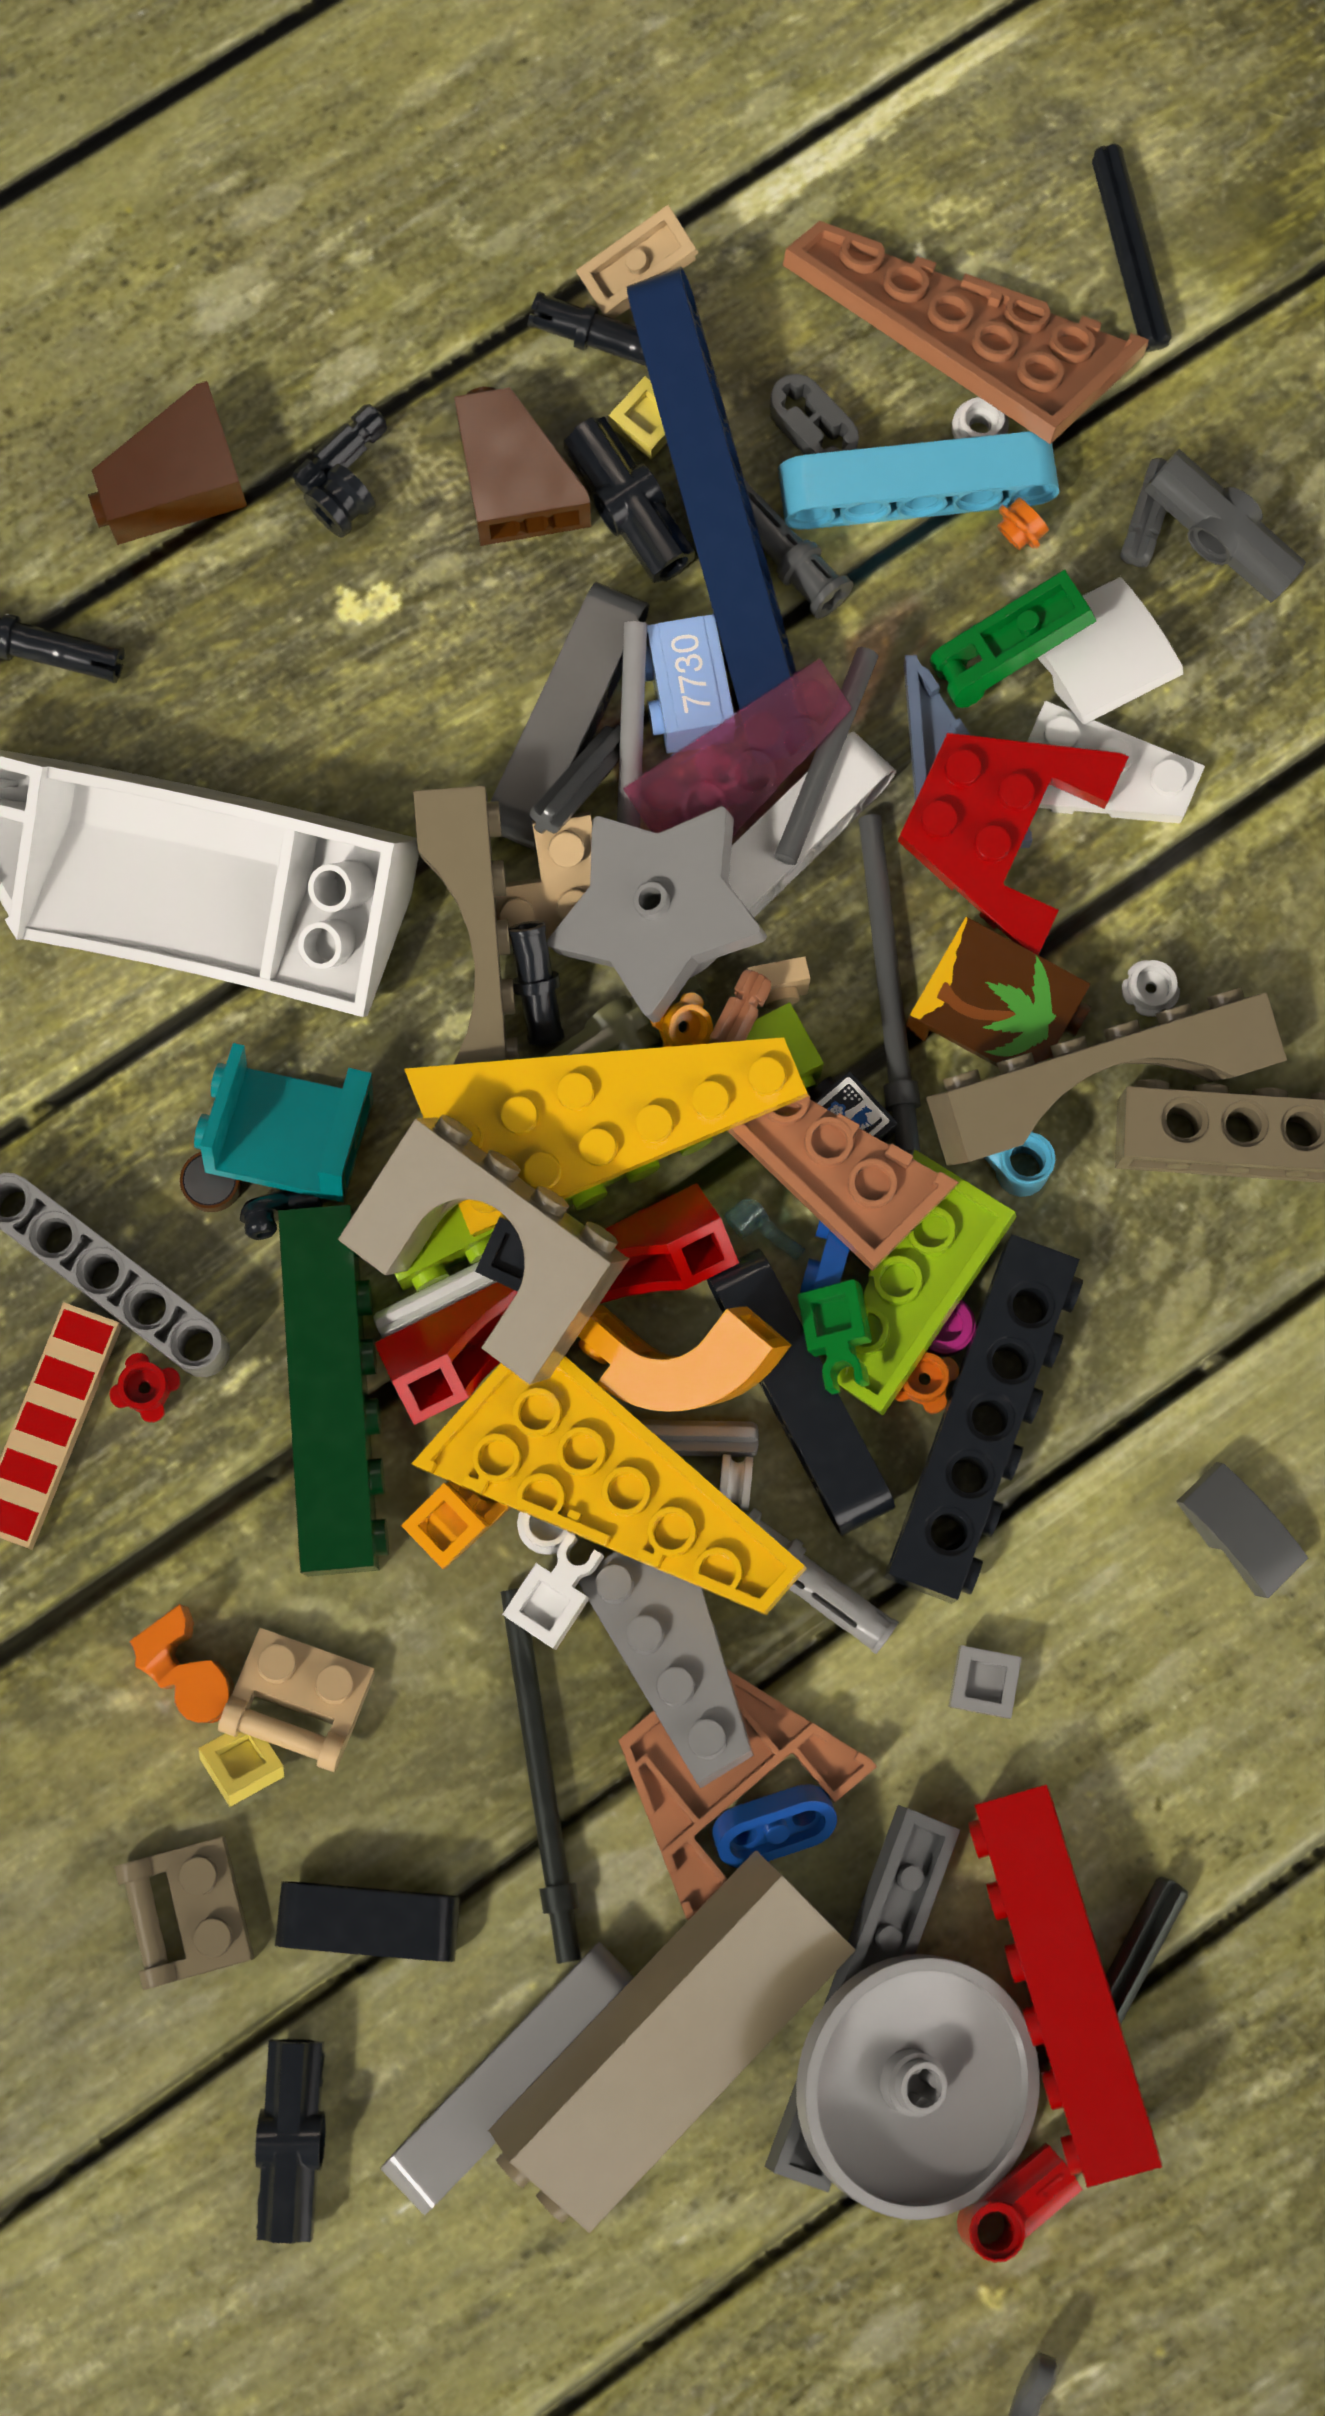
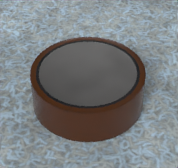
[180,1152,242,1212]

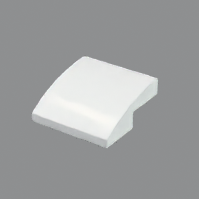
[1038,577,1183,725]

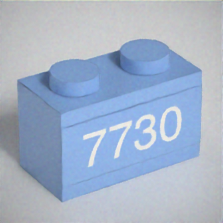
[645,614,735,754]

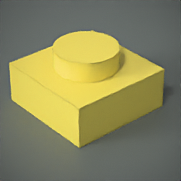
[608,376,667,459]
[198,1732,284,1807]

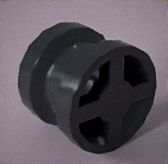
[304,463,376,538]

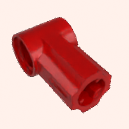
[957,2143,1083,2263]

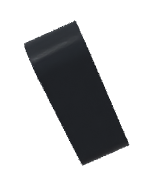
[275,1881,461,1962]

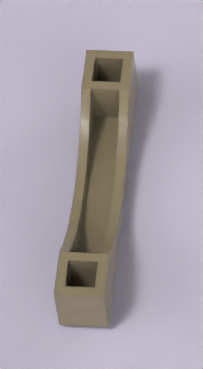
[413,786,519,1064]
[926,987,1287,1166]

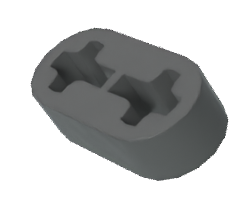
[770,374,859,455]

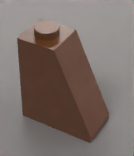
[88,381,247,545]
[454,387,591,546]

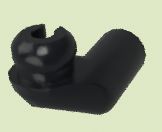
[240,1189,323,1240]

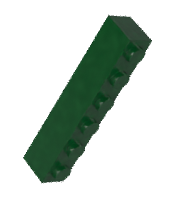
[278,1205,389,1577]

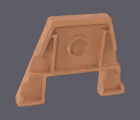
[618,1669,877,1920]

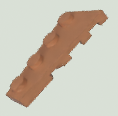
[727,1095,959,1271]

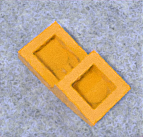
[401,1481,511,1569]

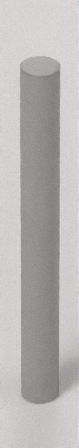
[617,621,647,828]

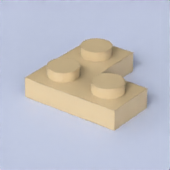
[495,812,593,945]

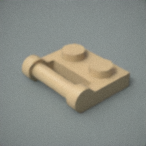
[218,1628,374,1773]

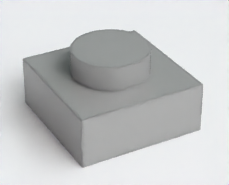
[948,1645,1022,1719]

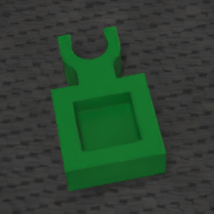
[797,1279,872,1395]

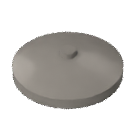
[796,1954,1040,2220]

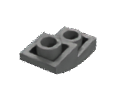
[1176,1462,1308,1598]

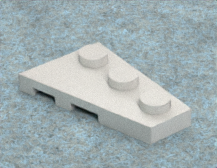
[1027,701,1205,823]

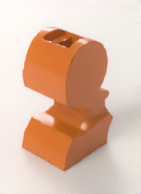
[129,1604,234,1723]

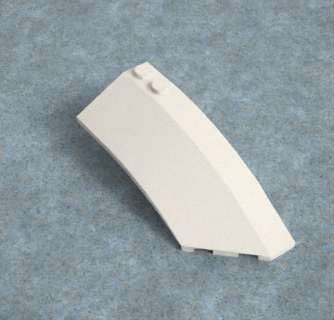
[0,750,419,1017]

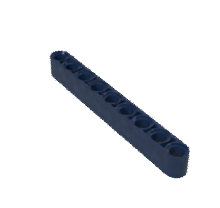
[627,266,816,765]

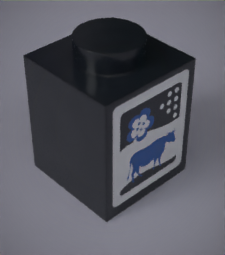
[808,1071,898,1143]

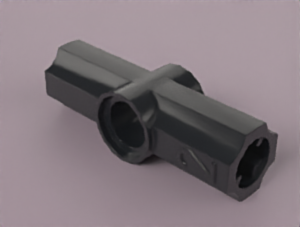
[564,417,695,583]
[255,2039,326,2244]

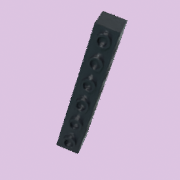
[884,1234,1083,1604]

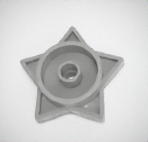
[547,806,767,1023]

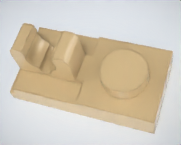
[576,205,699,319]

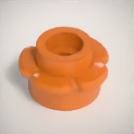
[997,497,1049,550]

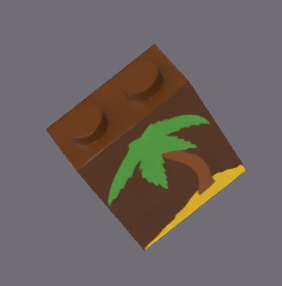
[906,916,1092,1067]

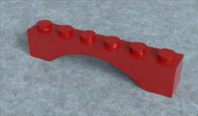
[374,1183,739,1425]

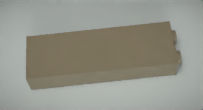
[488,1850,856,2233]

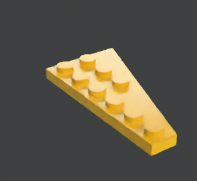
[404,1037,808,1237]
[411,1356,807,1615]

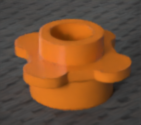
[895,1352,959,1414]

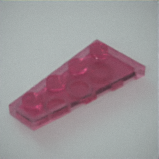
[623,657,852,836]

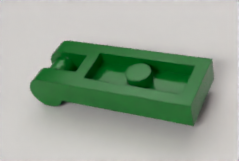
[929,569,1096,708]

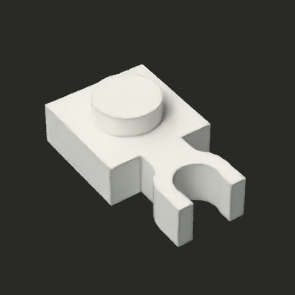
[502,1532,605,1650]

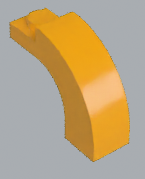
[578,1305,792,1412]

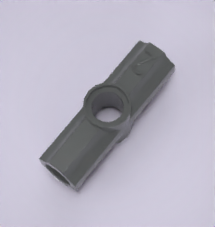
[1144,449,1306,603]

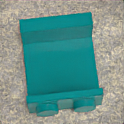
[194,1043,374,1203]

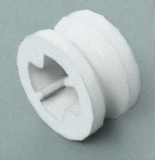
[719,1454,753,1511]

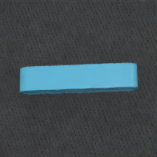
[778,431,1059,530]

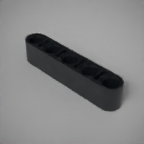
[707,1248,895,1536]

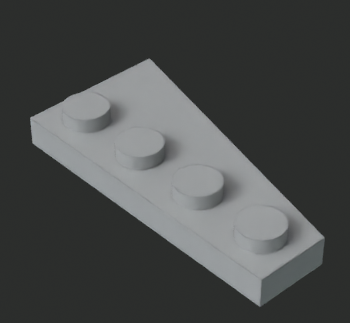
[578,1552,754,1788]

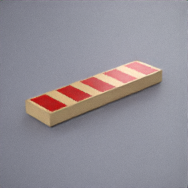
[0,1302,123,1550]

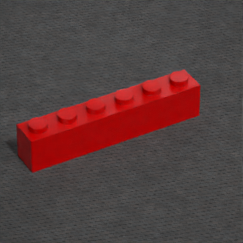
[968,1784,1163,2188]

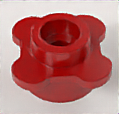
[109,1353,181,1423]

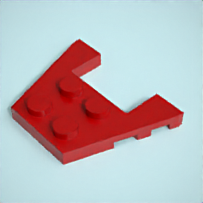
[898,733,1129,955]

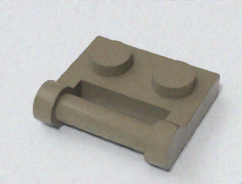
[114,1836,255,1990]

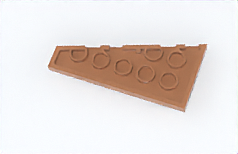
[783,221,1149,444]

